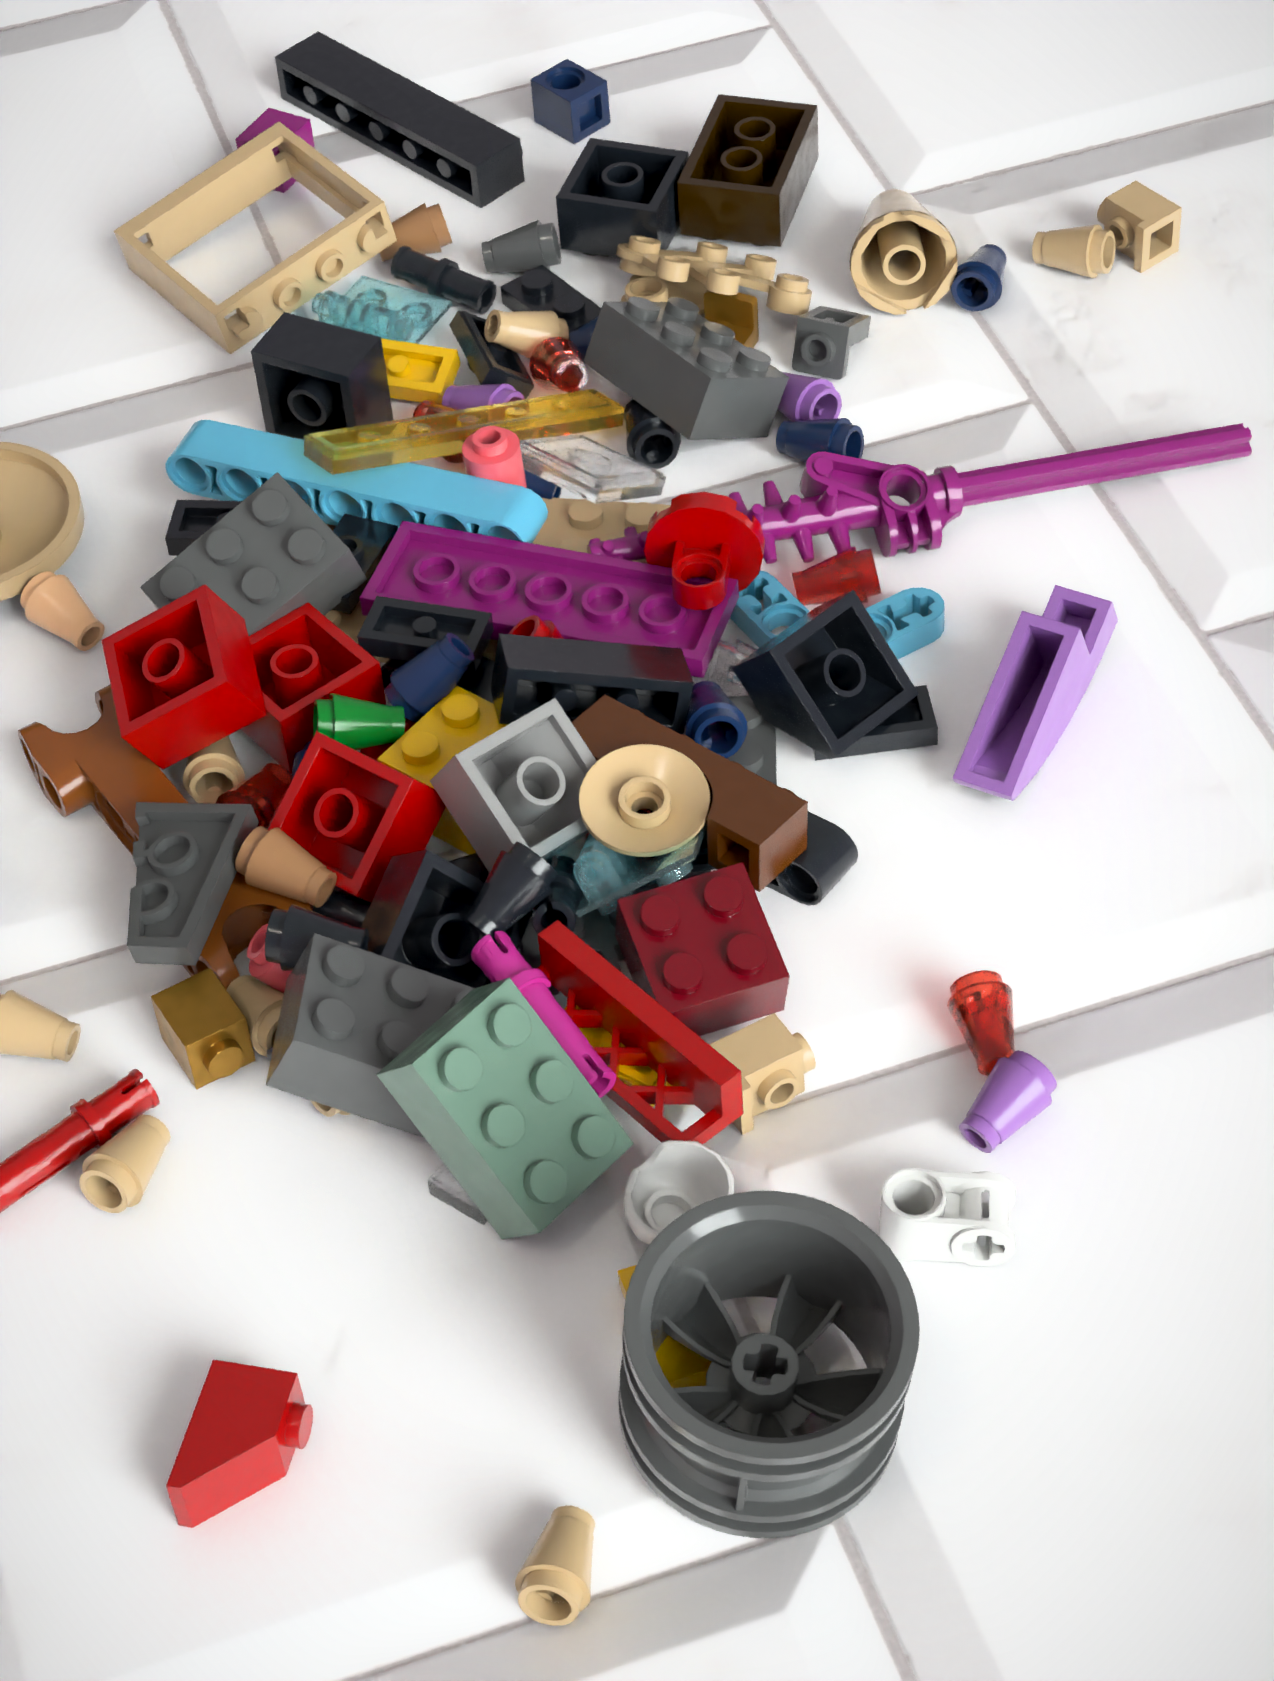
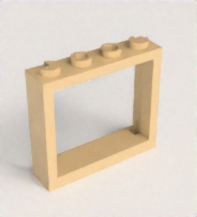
[114,122,397,354]

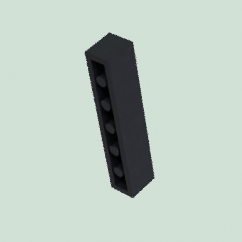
[275,31,525,208]

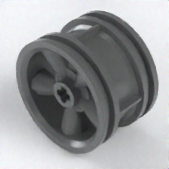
[618,1191,920,1538]

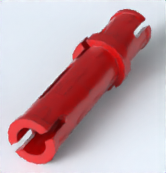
[0,1068,160,1213]

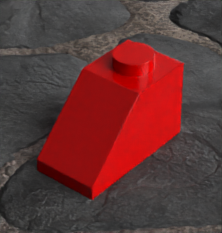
[166,1359,313,1528]

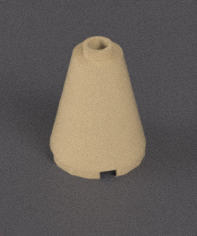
[850,189,958,315]

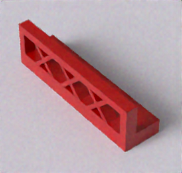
[536,920,744,1144]

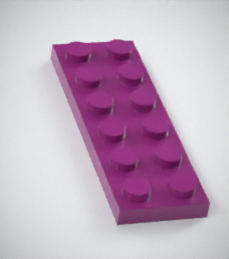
[360,521,739,678]

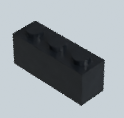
[490,633,694,735]

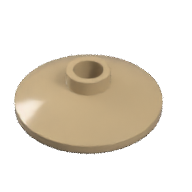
[579,744,710,857]

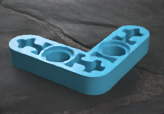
[730,570,945,659]

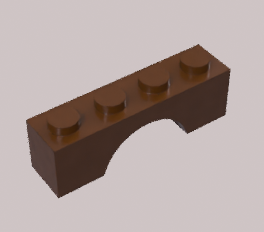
[571,695,808,892]

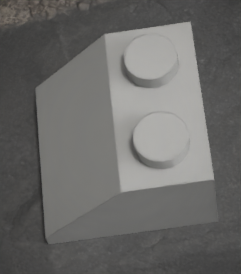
[430,698,597,873]

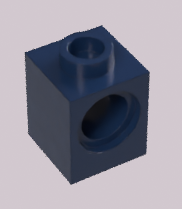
[530,59,611,144]

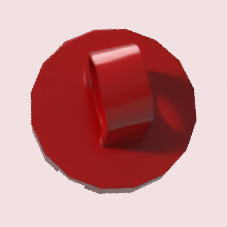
[644,492,765,610]

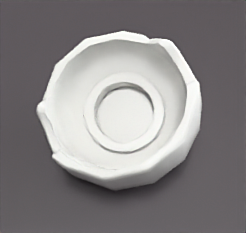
[623,1140,734,1245]

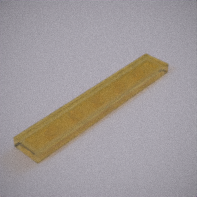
[304,389,624,475]

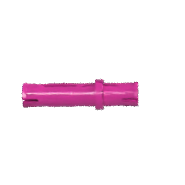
[471,931,616,1098]

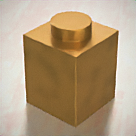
[151,968,256,1090]

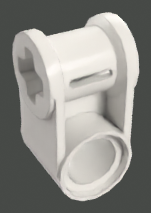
[878,1167,1016,1267]

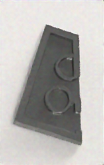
[127,802,259,966]

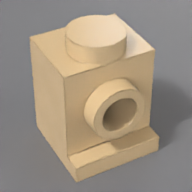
[1097,180,1182,273]
[709,1013,816,1135]

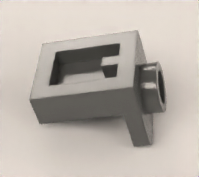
[792,306,871,380]

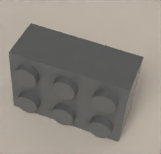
[583,297,789,440]
[140,472,367,636]
[266,933,475,1138]

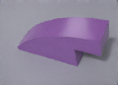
[953,585,1118,801]

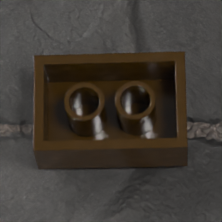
[677,94,819,247]

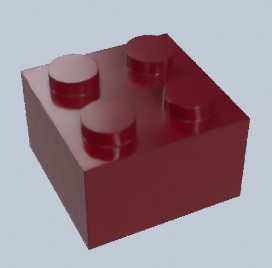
[615,862,790,1036]

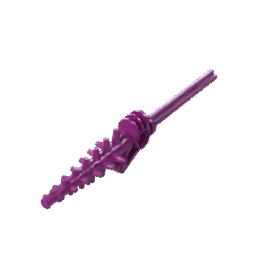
[587,423,1252,564]

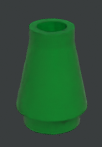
[313,693,405,750]

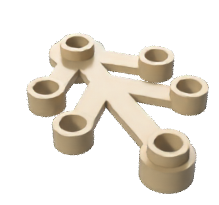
[616,236,812,315]

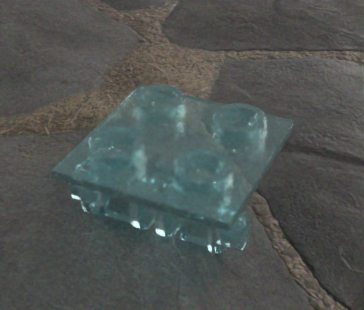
[312,276,452,344]
[573,822,707,918]

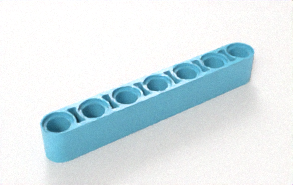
[165,420,548,543]

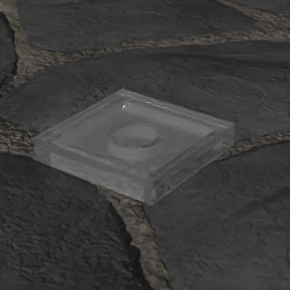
[519,434,666,504]

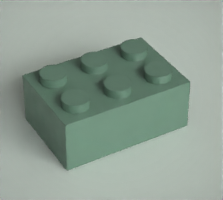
[376,977,634,1239]

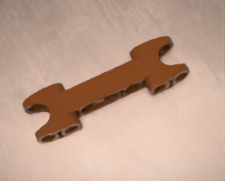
[18,685,312,990]

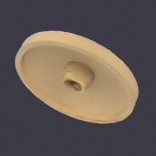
[0,441,85,601]

